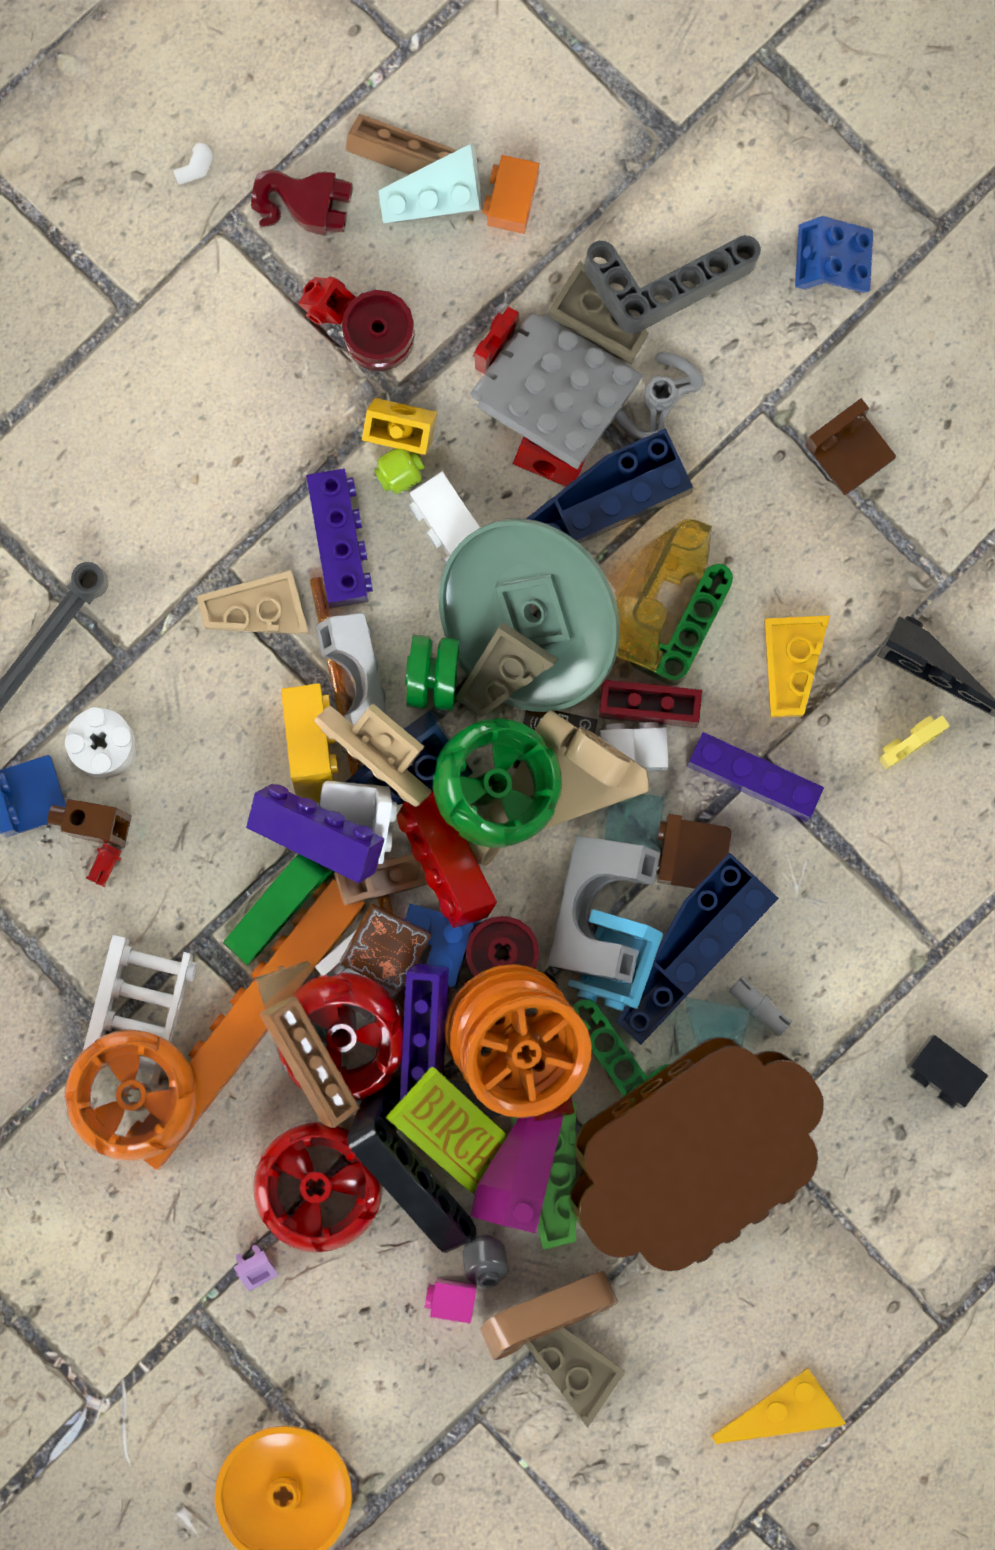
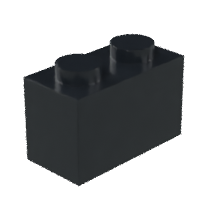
[906,1035,989,1109]

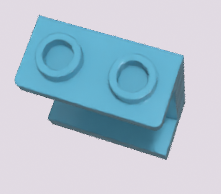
[568,909,663,1011]

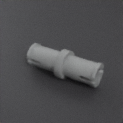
[729,976,792,1037]

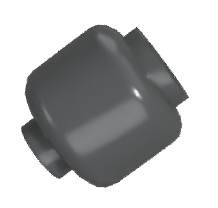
[462,1235,509,1288]

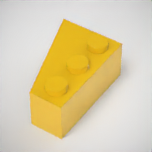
[281,683,339,803]

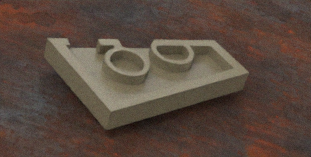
[547,261,649,364]
[455,622,558,717]
[525,1328,626,1428]

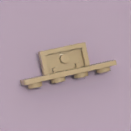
[314,704,431,807]

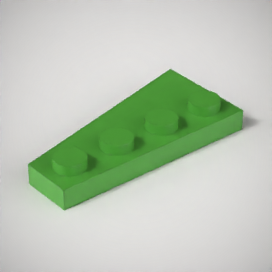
[511,1102,576,1250]

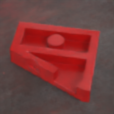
[473,306,519,375]

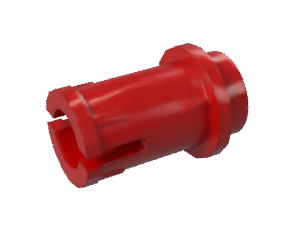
[85,843,122,888]

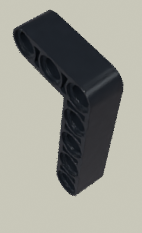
[347,1077,477,1253]

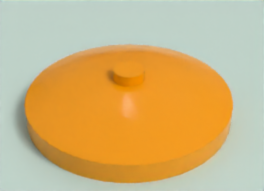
[215,1426,352,1550]

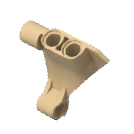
[466,710,650,866]

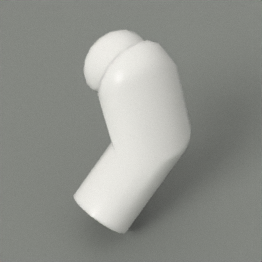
[173,143,213,185]

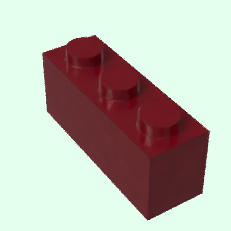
[598,680,702,728]

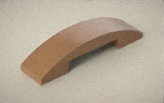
[334,854,428,905]

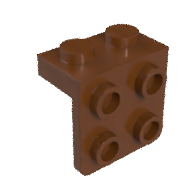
[656,814,732,889]

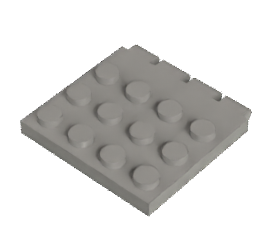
[470,313,643,470]

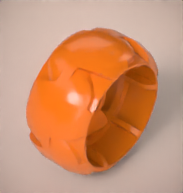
[65,1030,197,1161]

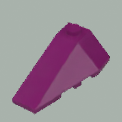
[470,1101,567,1234]

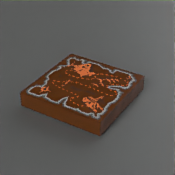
[340,903,432,993]

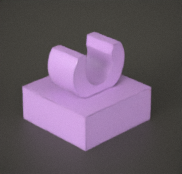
[234,1245,279,1291]

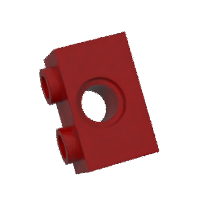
[512,436,586,487]

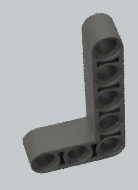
[584,235,761,334]

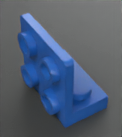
[795,216,873,293]
[0,755,66,838]

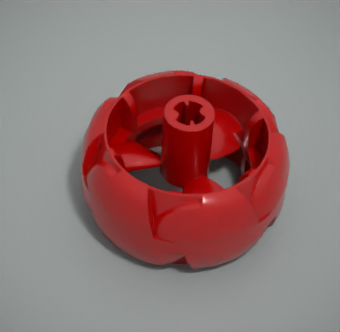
[277,972,404,1101]
[253,1122,383,1252]

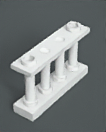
[83,935,197,1085]

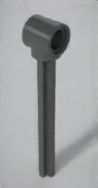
[0,562,109,712]

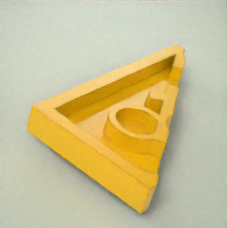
[711,1368,846,1444]

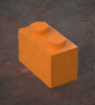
[482,155,540,234]

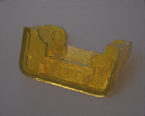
[616,519,712,672]

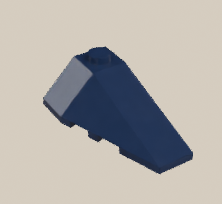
[345,710,473,805]

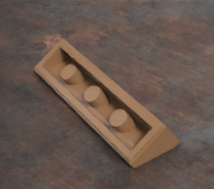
[346,114,479,175]
[260,996,360,1128]

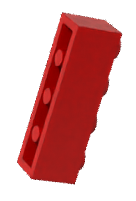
[397,792,497,928]

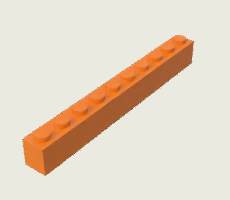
[125,879,366,1170]

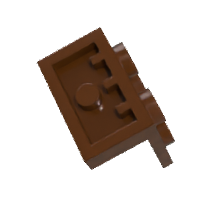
[805,398,896,495]

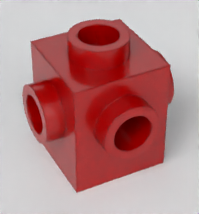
[298,276,356,325]

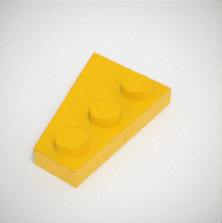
[764,615,831,718]

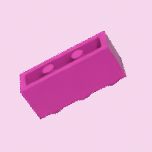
[424,1278,477,1324]

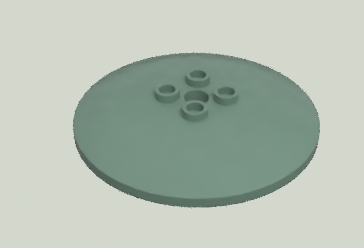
[439,519,620,712]

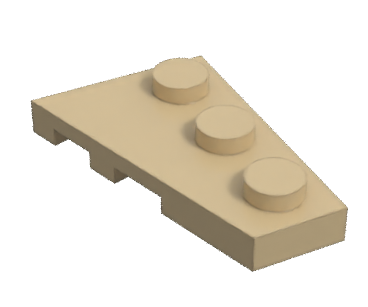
[196,570,309,635]

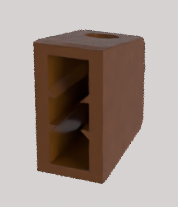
[48,799,132,848]

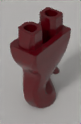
[251,170,353,236]

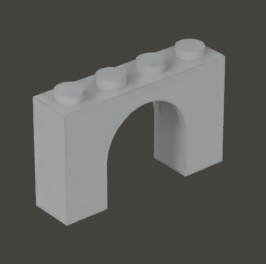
[548,836,660,984]

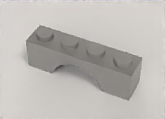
[316,613,387,753]

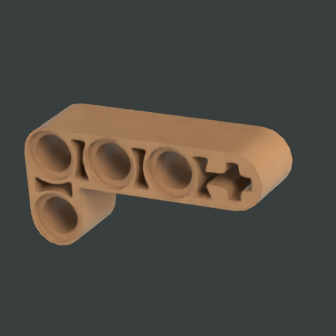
[480,1271,618,1360]

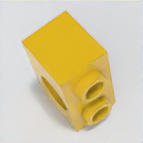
[362,398,438,455]

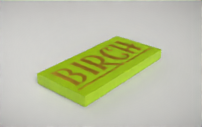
[386,1066,508,1194]

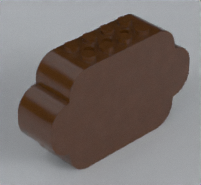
[569,1037,824,1271]

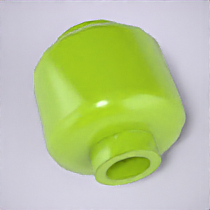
[374,448,425,495]

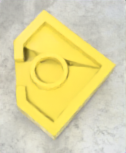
[878,715,950,771]

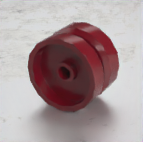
[342,290,415,372]
[466,916,539,977]

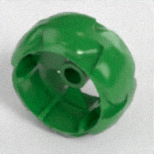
[433,718,562,848]

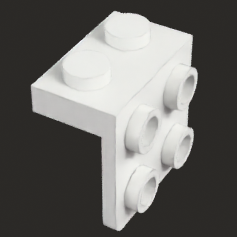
[319,781,397,864]

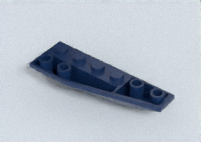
[526,428,693,544]
[617,853,779,1045]

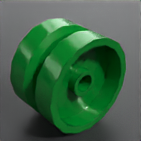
[405,635,460,711]

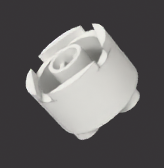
[65,707,136,778]

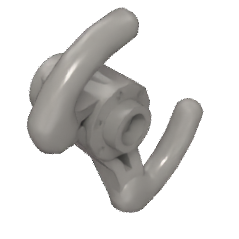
[615,352,704,441]

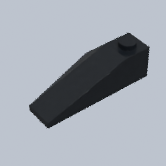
[877,616,995,717]

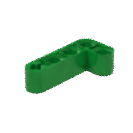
[628,564,733,685]
[223,854,335,966]
[572,1000,669,1096]

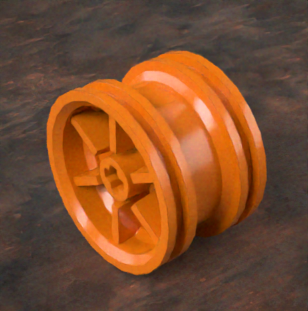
[444,964,591,1118]

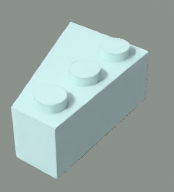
[378,144,483,223]

